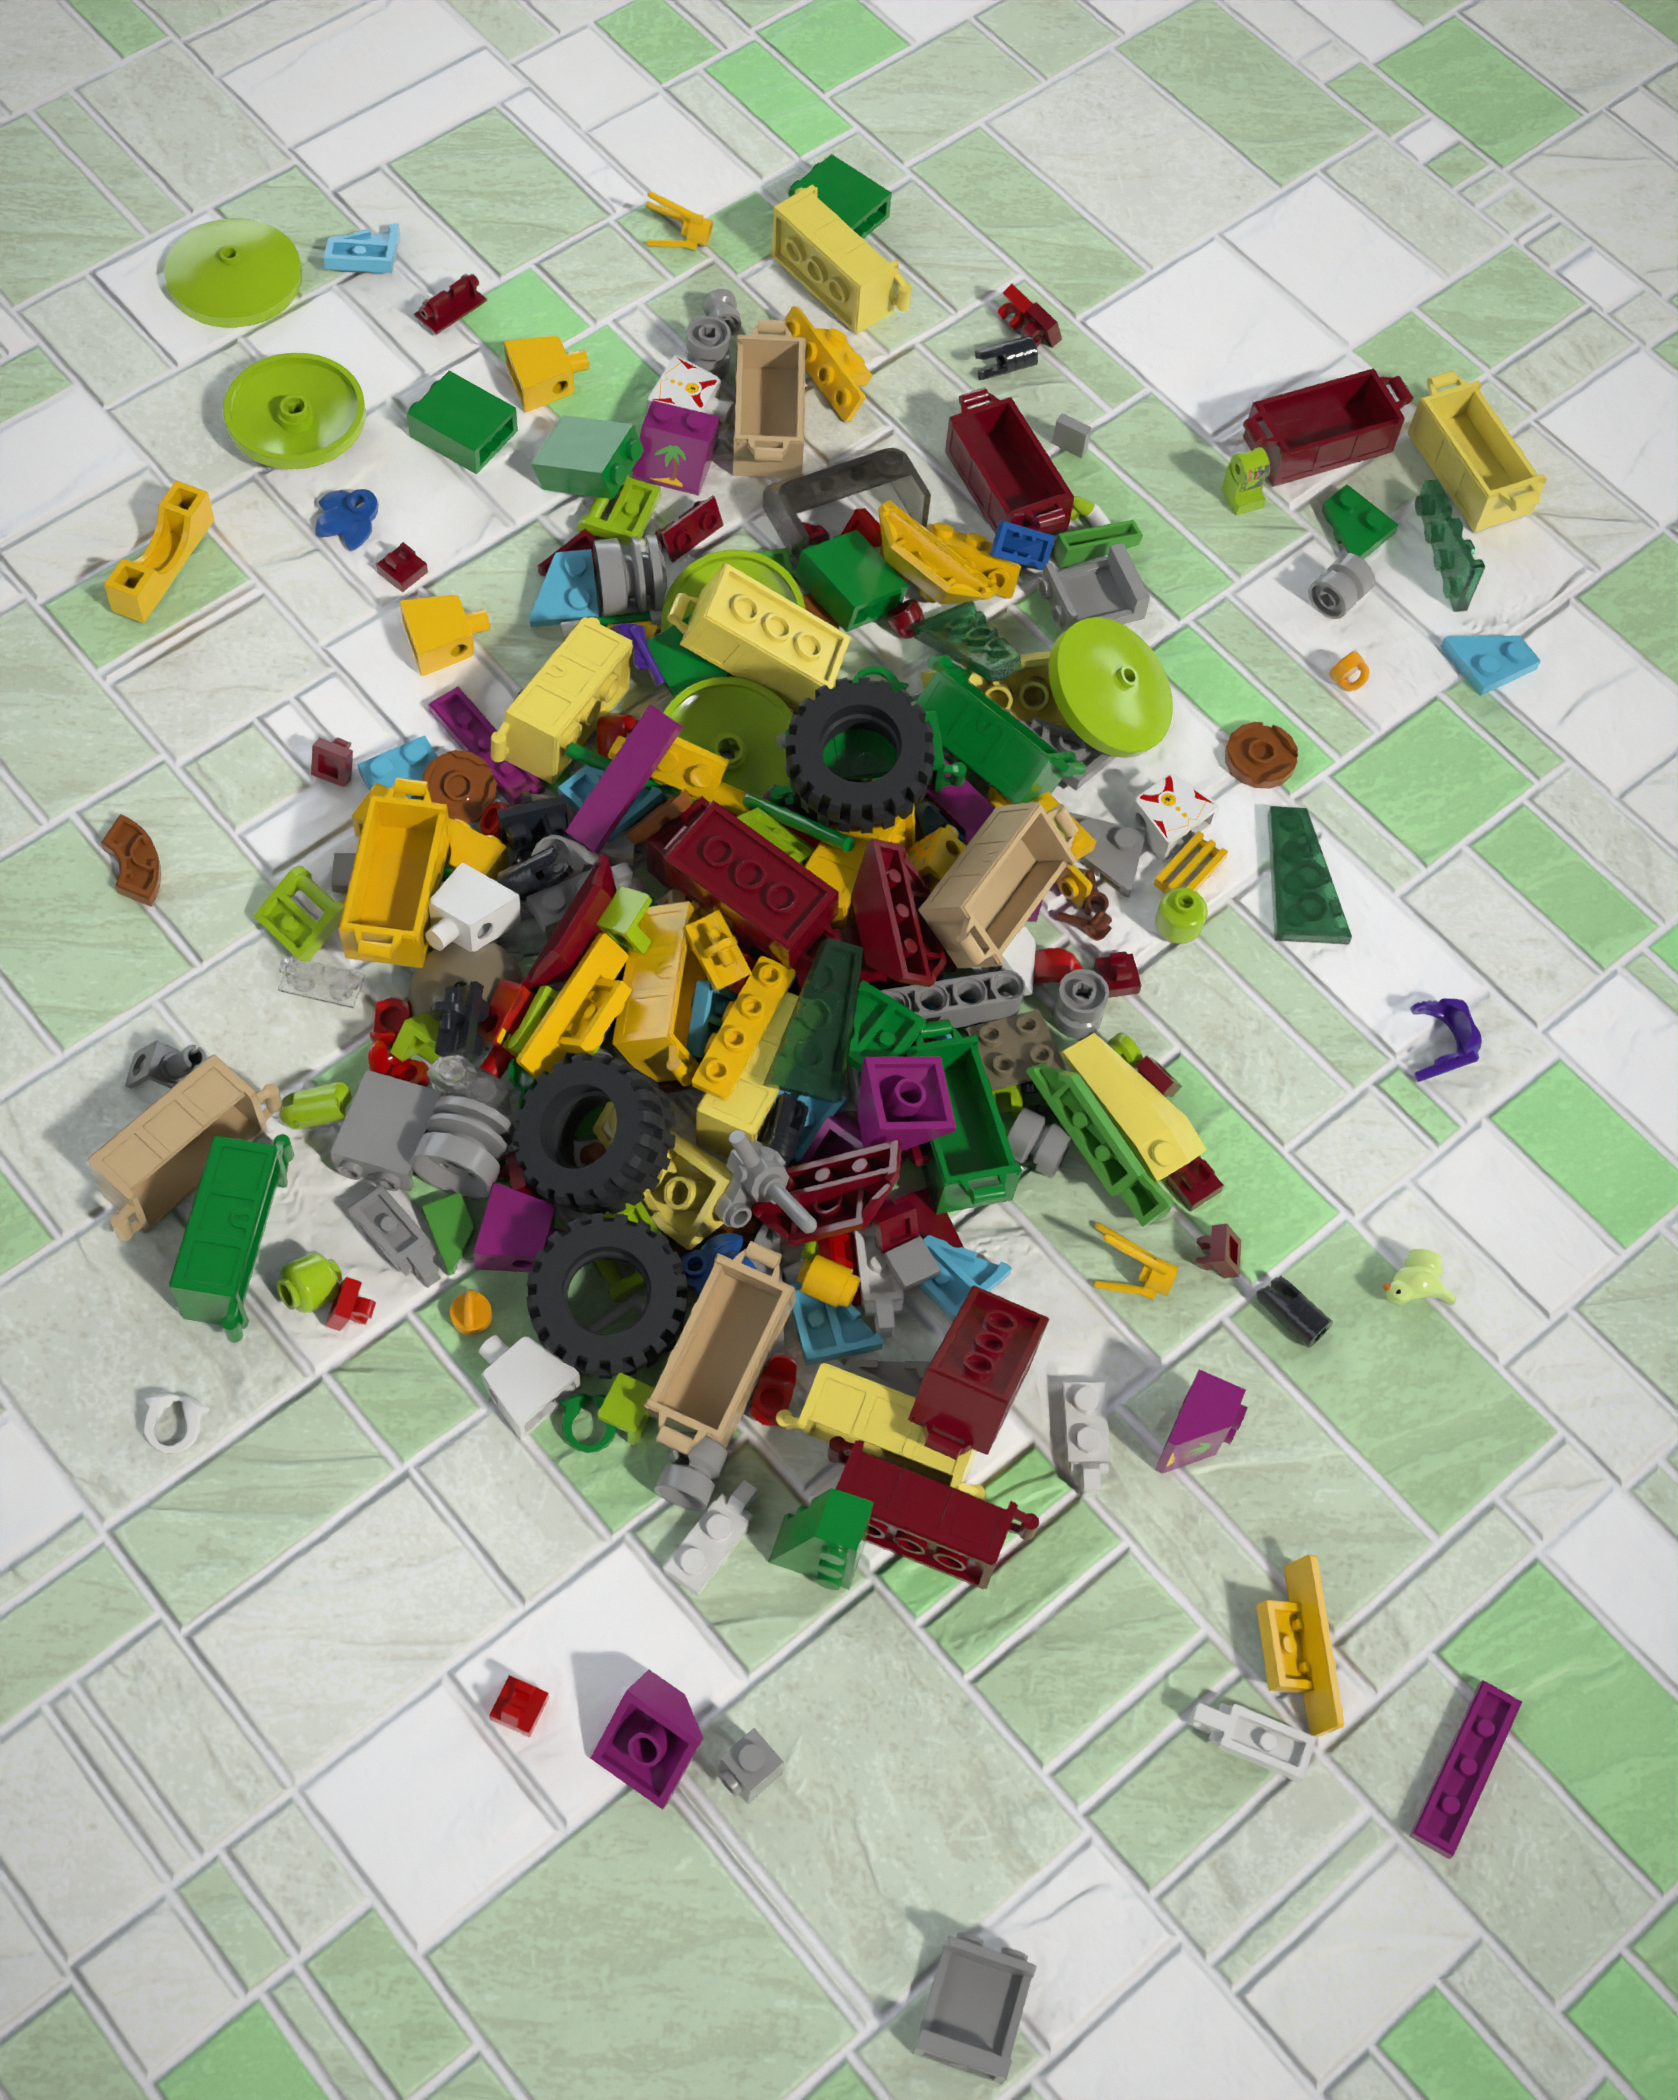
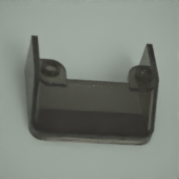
[762,448,931,567]

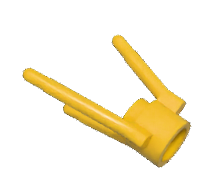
[646,191,713,251]
[1093,1222,1179,1300]

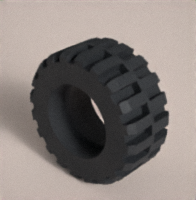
[785,676,935,834]
[513,1053,676,1215]
[526,1213,687,1379]

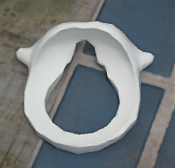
[144,1393,210,1454]

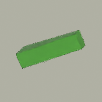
[1051,520,1143,569]

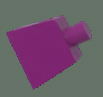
[474,1183,564,1272]

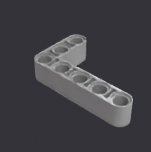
[835,970,1025,1109]

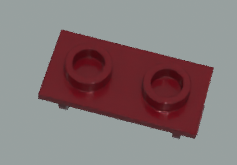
[414,274,487,335]
[655,495,724,563]

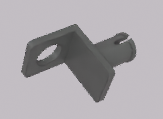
[125,1040,207,1089]

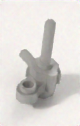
[714,1130,817,1233]

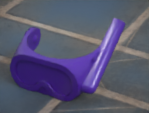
[608,624,665,686]
[1410,998,1482,1082]

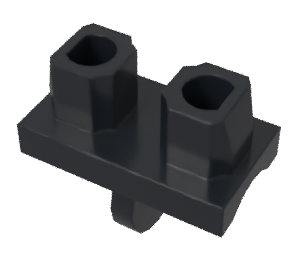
[497,791,568,852]
[430,981,490,1058]

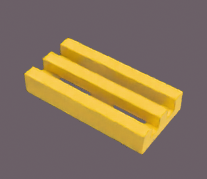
[1153,831,1229,894]

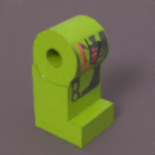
[1221,447,1270,515]

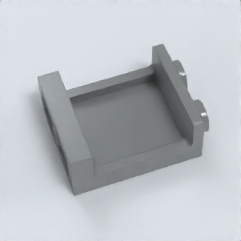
[1038,543,1150,632]
[330,1070,443,1191]
[912,1932,1037,2084]

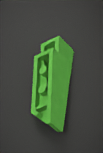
[1026,1063,1173,1227]

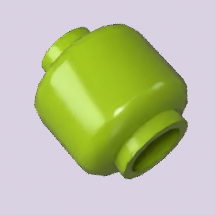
[1155,887,1208,944]
[277,1252,342,1313]

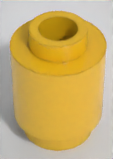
[796,1254,861,1308]

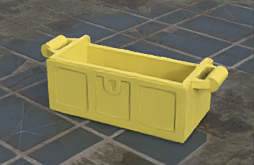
[771,185,912,335]
[1407,370,1547,532]
[667,563,851,713]
[491,617,633,784]
[696,992,833,1160]
[776,1363,986,1501]

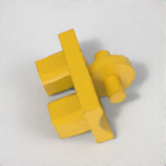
[682,910,752,992]

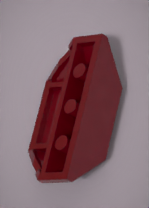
[851,838,946,987]
[521,854,617,996]
[751,1140,902,1246]

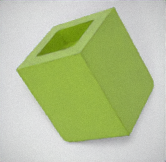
[596,886,652,955]
[390,1012,454,1070]
[598,1373,655,1446]

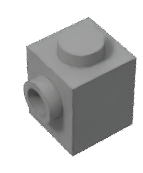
[718,1728,784,1804]

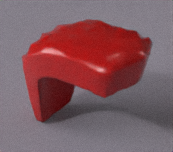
[596,713,638,759]
[1033,948,1083,985]
[370,998,412,1049]
[368,1040,430,1087]
[749,1354,798,1426]

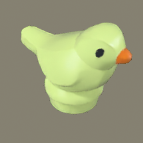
[1383,1249,1457,1305]

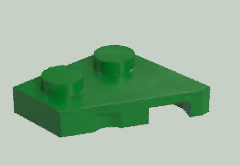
[1322,484,1399,559]
[847,980,926,1073]

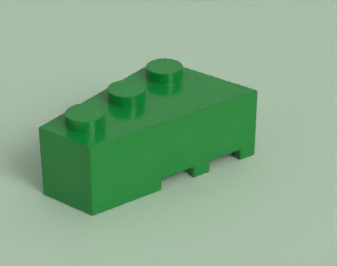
[768,1488,874,1590]

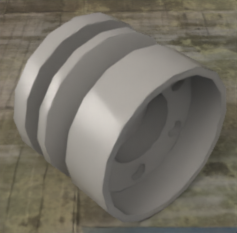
[593,534,667,617]
[410,1096,515,1199]

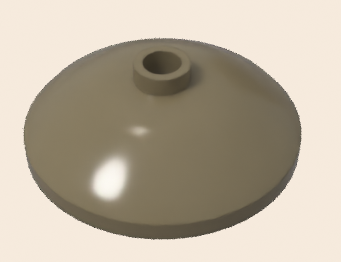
[409,942,524,1052]

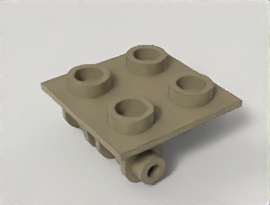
[966,1009,1067,1091]

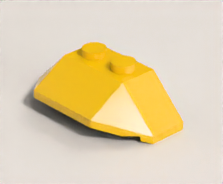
[878,500,1001,605]

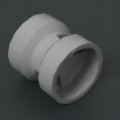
[702,289,742,336]

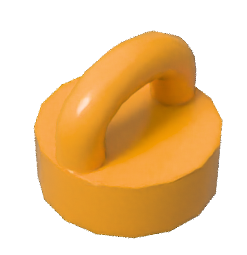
[1329,651,1370,692]
[450,1289,492,1336]

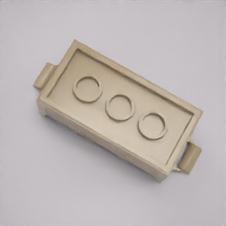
[733,319,806,479]
[918,802,1079,968]
[87,1054,283,1241]
[644,1241,796,1455]

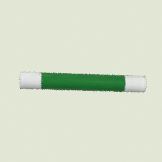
[560,610,662,637]

